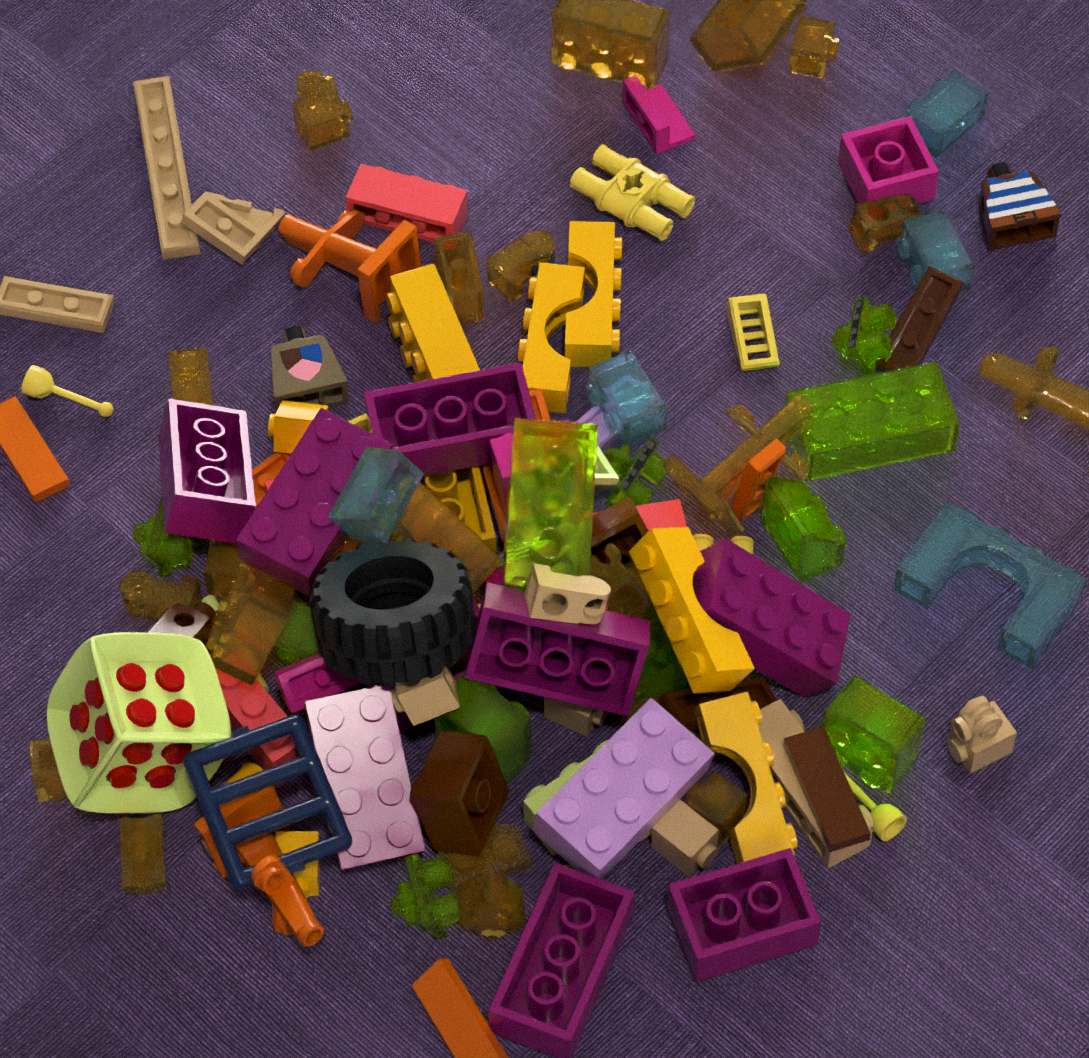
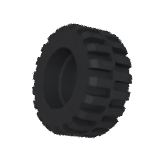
[310,538,476,687]

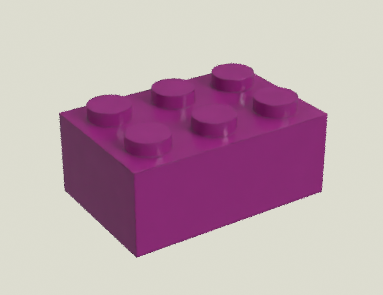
[667,848,821,982]

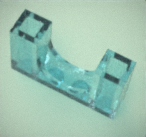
[893,501,1087,669]

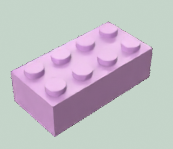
[532,698,715,879]

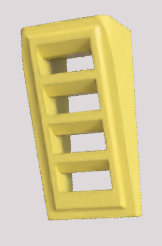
[725,293,780,372]

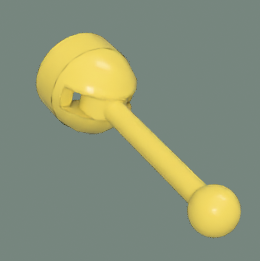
[21,365,114,417]
[839,761,907,841]

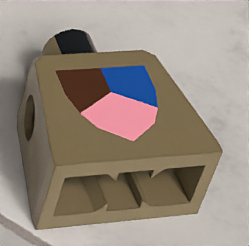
[271,326,349,412]

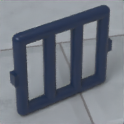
[183,714,353,889]

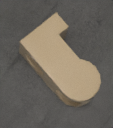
[524,563,611,624]

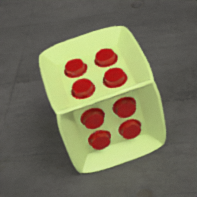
[47,632,231,814]

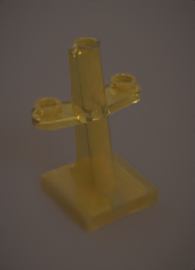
[978,345,1089,473]
[662,393,816,538]

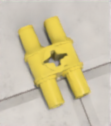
[570,144,695,241]

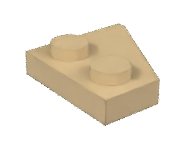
[181,191,286,265]

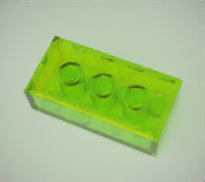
[783,361,960,481]
[502,418,598,591]

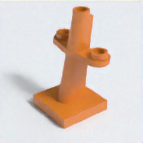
[278,209,421,324]
[193,785,324,947]

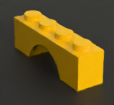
[565,221,622,368]
[518,262,585,414]
[629,527,755,694]
[693,691,798,864]

